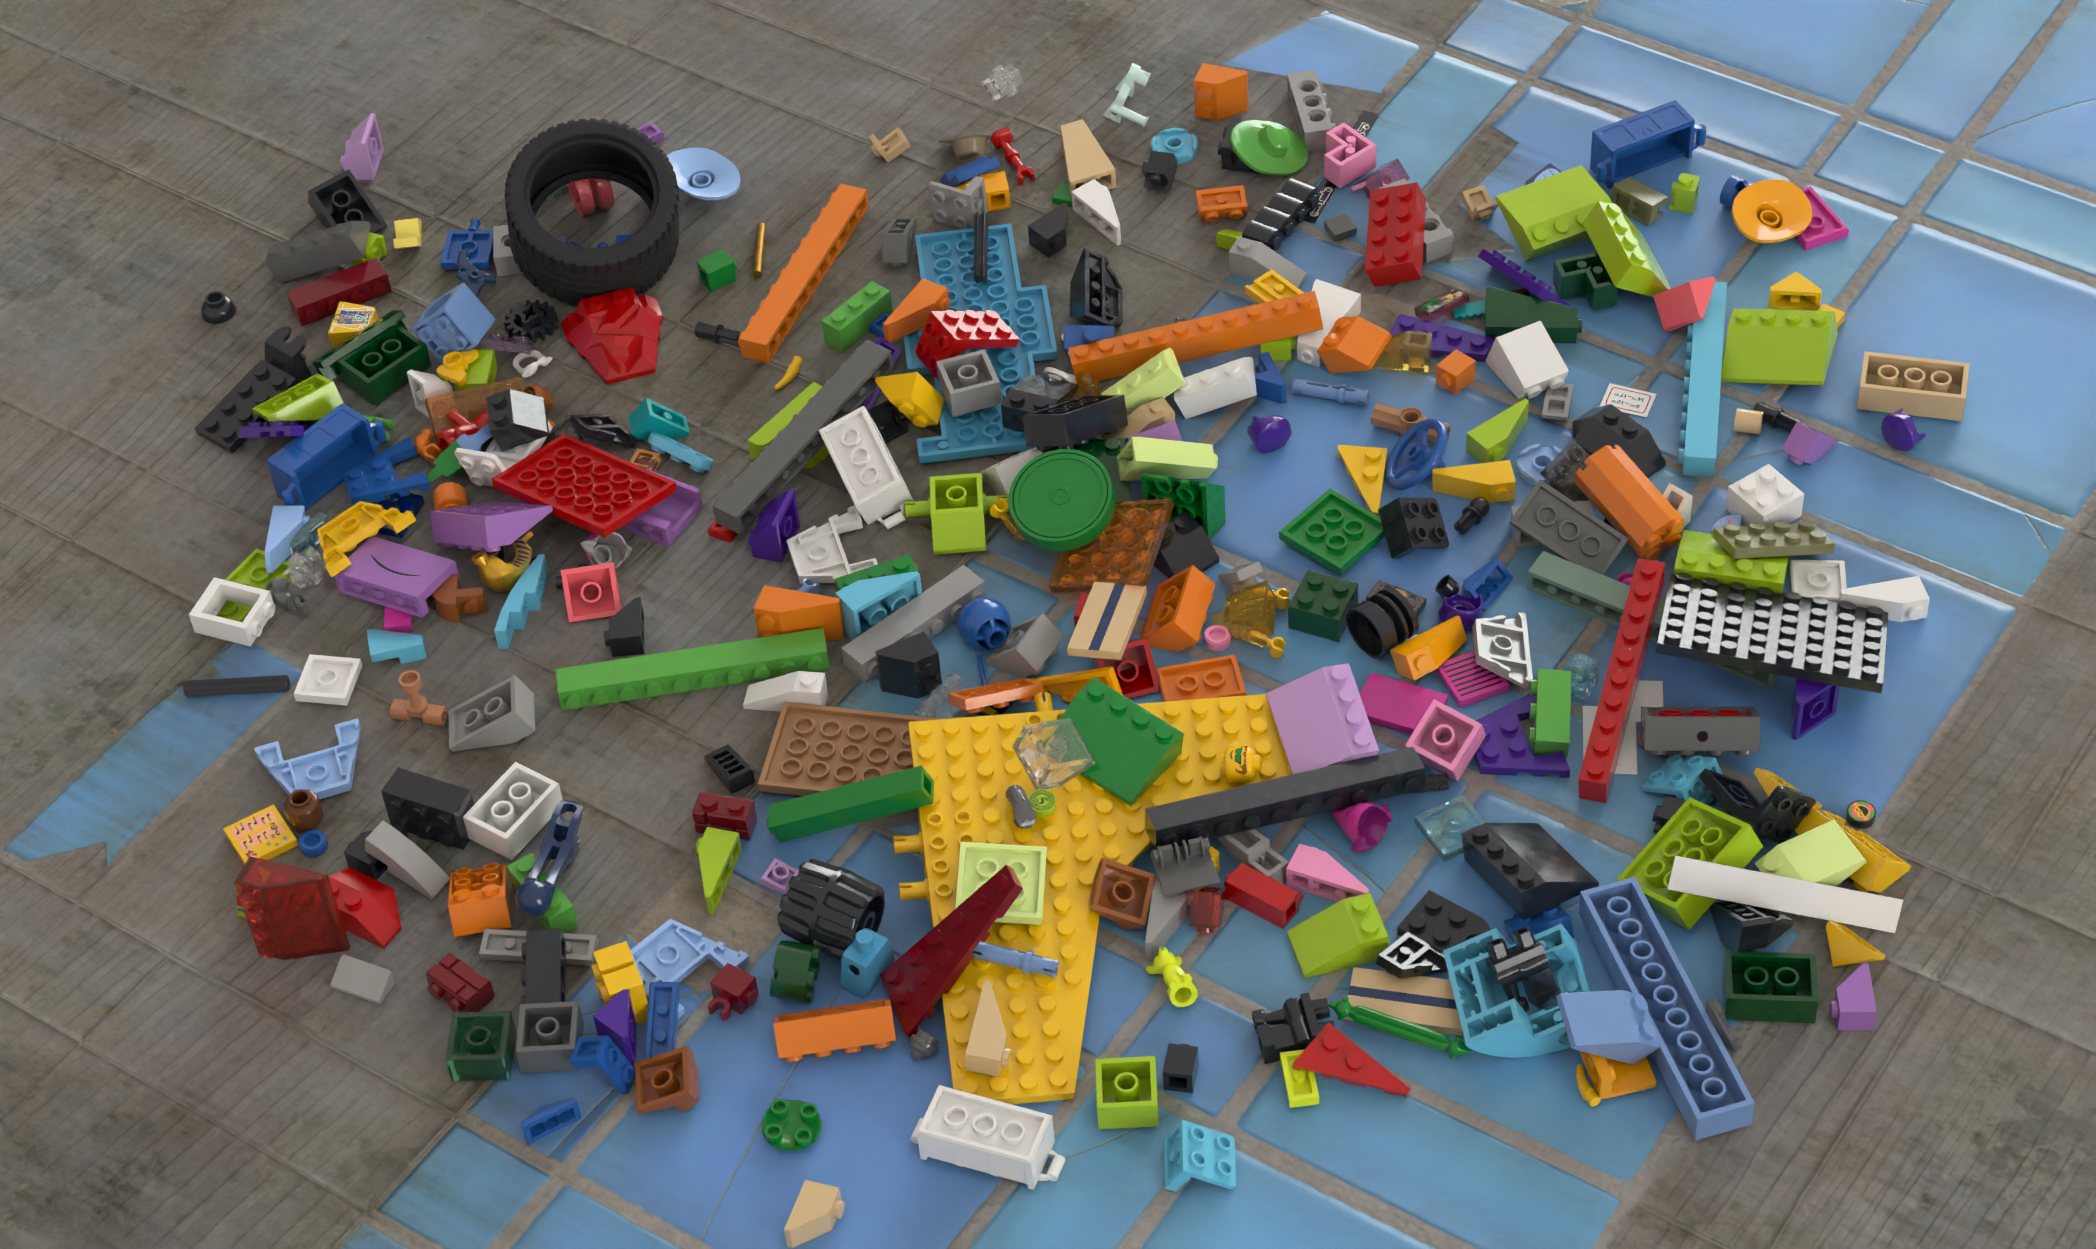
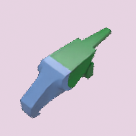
[426,424,492,484]

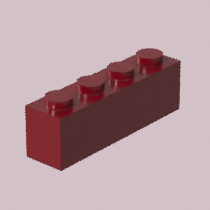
[286,257,392,327]

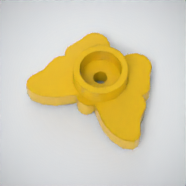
[437,349,479,386]

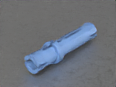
[1292,378,1370,406]
[972,941,1059,978]

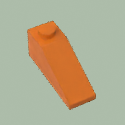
[883,279,950,343]

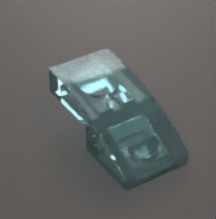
[289,511,329,567]

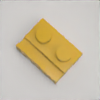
[1245,269,1304,304]

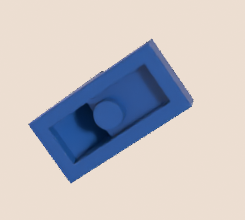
[1255,352,1287,404]

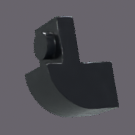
[1141,151,1178,191]

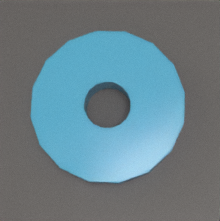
[1151,128,1198,165]

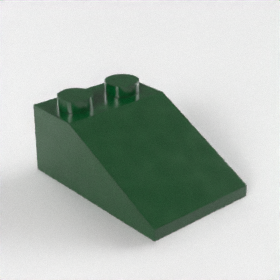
[1073,438,1132,510]

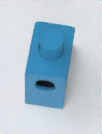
[840,928,895,1000]

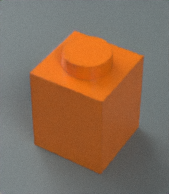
[1436,349,1476,395]

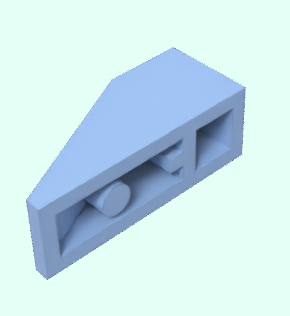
[264,506,310,573]

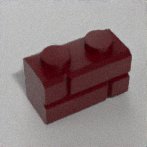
[692,792,757,840]
[426,953,495,1018]

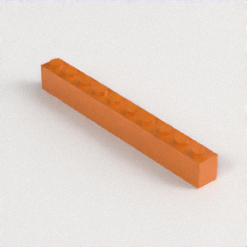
[738,184,869,363]
[1068,291,1323,386]

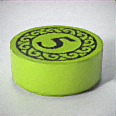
[1028,789,1056,818]

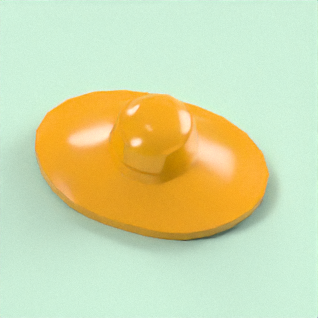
[1731,179,1812,243]

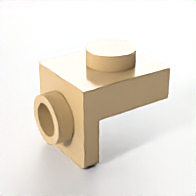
[869,127,911,163]
[1460,185,1498,221]

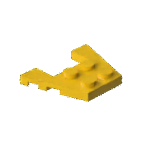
[317,501,416,577]

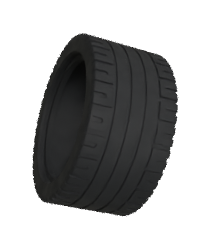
[505,118,679,305]

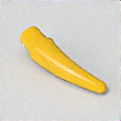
[774,356,803,390]
[1576,1064,1601,1107]

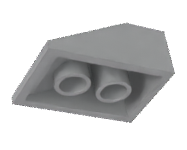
[448,675,535,752]

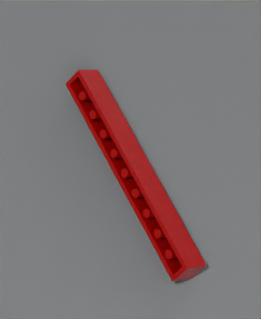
[1578,558,1665,803]

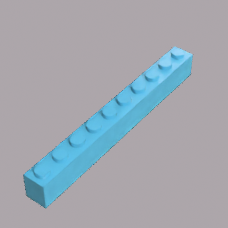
[1678,282,1727,477]

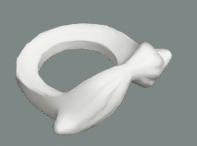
[513,350,552,378]
[1044,367,1080,388]

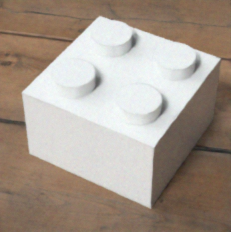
[1726,464,1804,526]

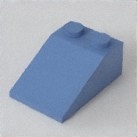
[1556,990,1660,1065]

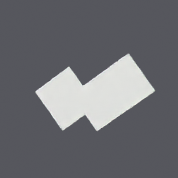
[1583,680,1663,775]

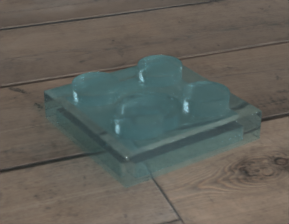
[1415,795,1486,861]

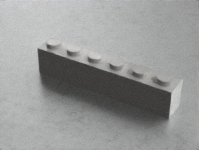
[841,565,986,683]

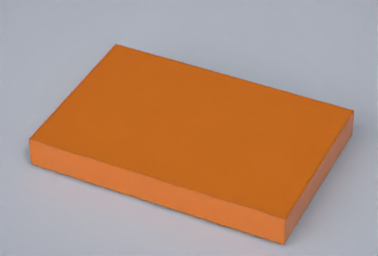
[1155,654,1247,702]

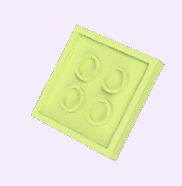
[955,842,1047,925]

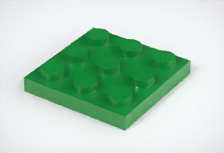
[1279,488,1385,575]

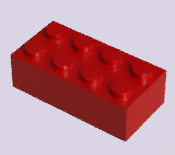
[1365,182,1426,287]

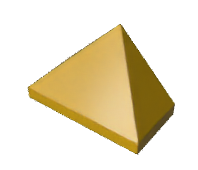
[1826,921,1886,967]

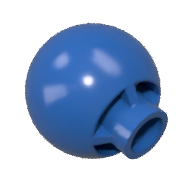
[958,597,1011,651]

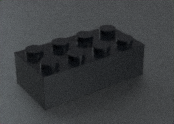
[1022,395,1128,450]

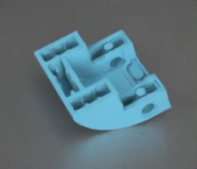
[1443,924,1590,1058]

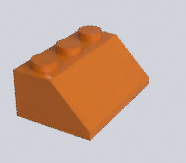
[1140,565,1215,652]

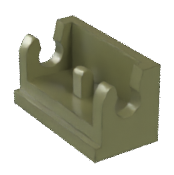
[1610,177,1668,227]

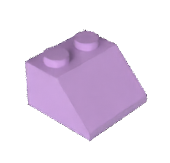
[340,113,384,180]

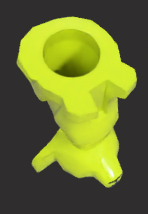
[1146,947,1198,1007]

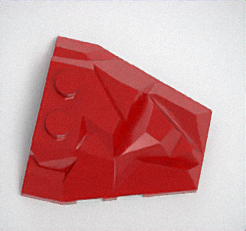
[561,288,663,385]

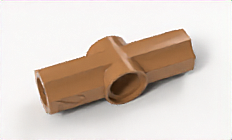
[1371,403,1451,443]

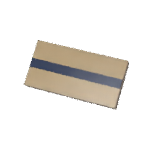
[1067,582,1147,660]
[1344,967,1463,1036]

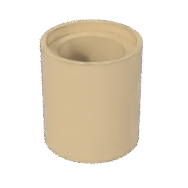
[1734,408,1763,435]

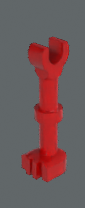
[990,127,1035,185]

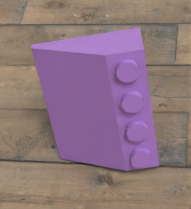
[430,501,553,552]

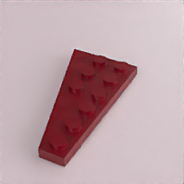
[880,865,1023,1038]

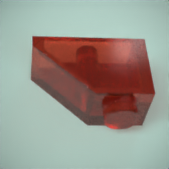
[1189,886,1226,933]

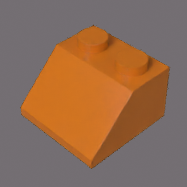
[1194,63,1248,121]
[1317,316,1392,374]

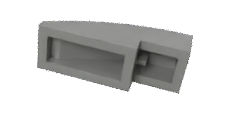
[365,820,450,901]
[1217,829,1289,884]

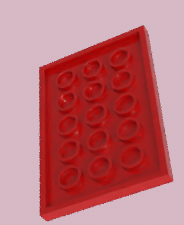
[492,434,677,538]

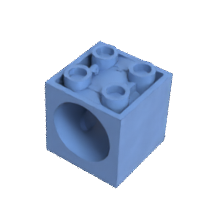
[411,282,496,364]

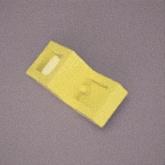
[393,218,422,249]

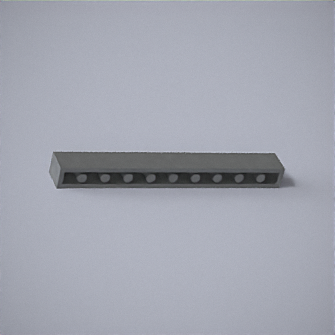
[712,340,894,534]

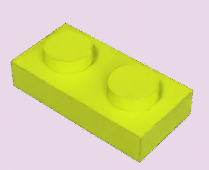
[1280,1049,1319,1108]

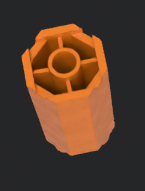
[1575,445,1684,560]

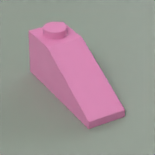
[1286,844,1369,902]

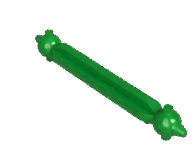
[1329,997,1471,1059]

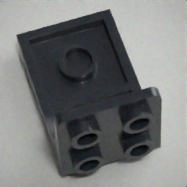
[1699,768,1816,844]

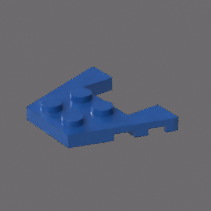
[342,437,431,505]

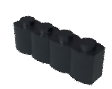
[1242,178,1319,251]

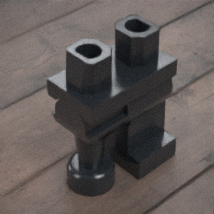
[1485,927,1561,1012]
[1252,992,1335,1064]

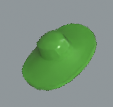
[1229,120,1308,176]

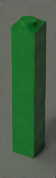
[766,765,934,843]

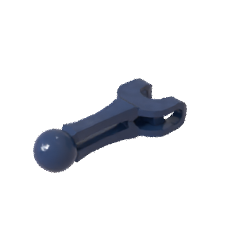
[515,800,583,917]

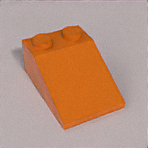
[753,585,845,642]

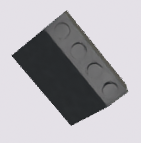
[1461,823,1599,920]

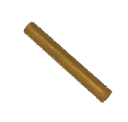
[753,223,766,278]

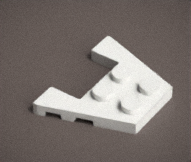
[786,505,878,583]

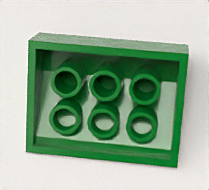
[1041,677,1183,806]

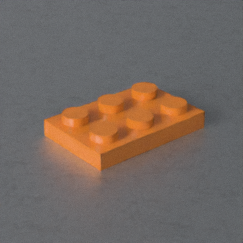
[947,677,1044,713]

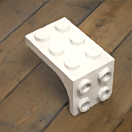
[454,421,552,487]

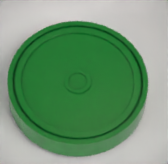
[1008,449,1116,552]

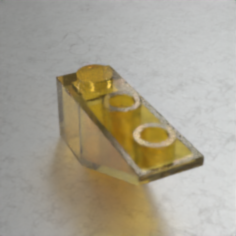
[1373,331,1432,372]

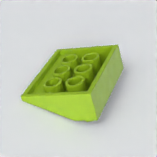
[1495,165,1612,261]
[1583,201,1671,297]
[1721,308,1838,385]
[1674,530,1789,594]
[1616,797,1763,930]

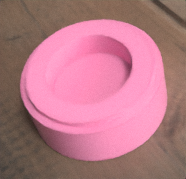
[1204,625,1231,651]

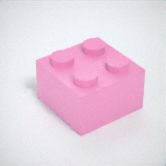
[1405,699,1486,782]

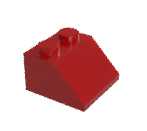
[1092,638,1160,699]

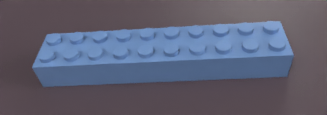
[1579,876,1755,1141]

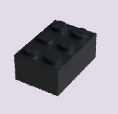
[381,767,474,850]

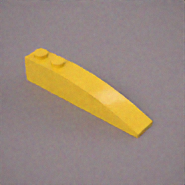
[1754,768,1912,893]

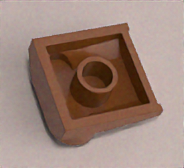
[1089,858,1156,931]
[634,1046,699,1114]

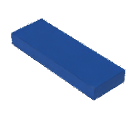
[644,982,680,1060]

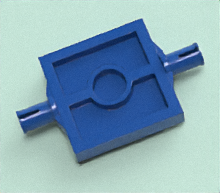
[440,218,493,280]

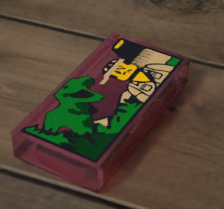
[1414,288,1470,322]

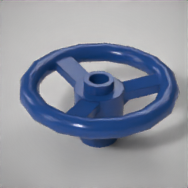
[1385,418,1448,490]

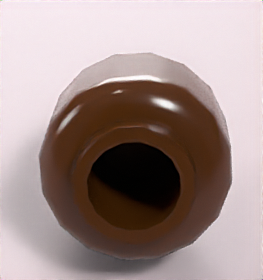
[284,789,323,830]

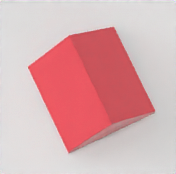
[1653,276,1716,332]
[561,562,621,622]

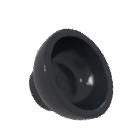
[201,291,237,324]

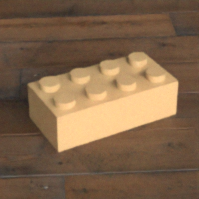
[1857,351,1970,421]

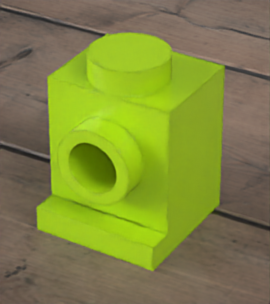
[1669,173,1700,214]
[352,232,388,266]

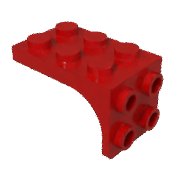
[915,310,1020,379]

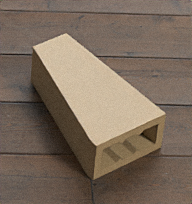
[1061,119,1116,195]

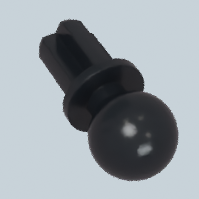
[1454,497,1490,535]

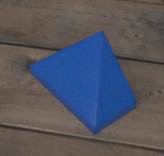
[1464,558,1513,611]
[521,1097,582,1144]

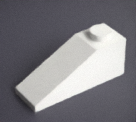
[1071,179,1121,246]
[1838,576,1930,622]
[743,671,828,712]

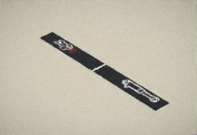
[1304,110,1380,224]

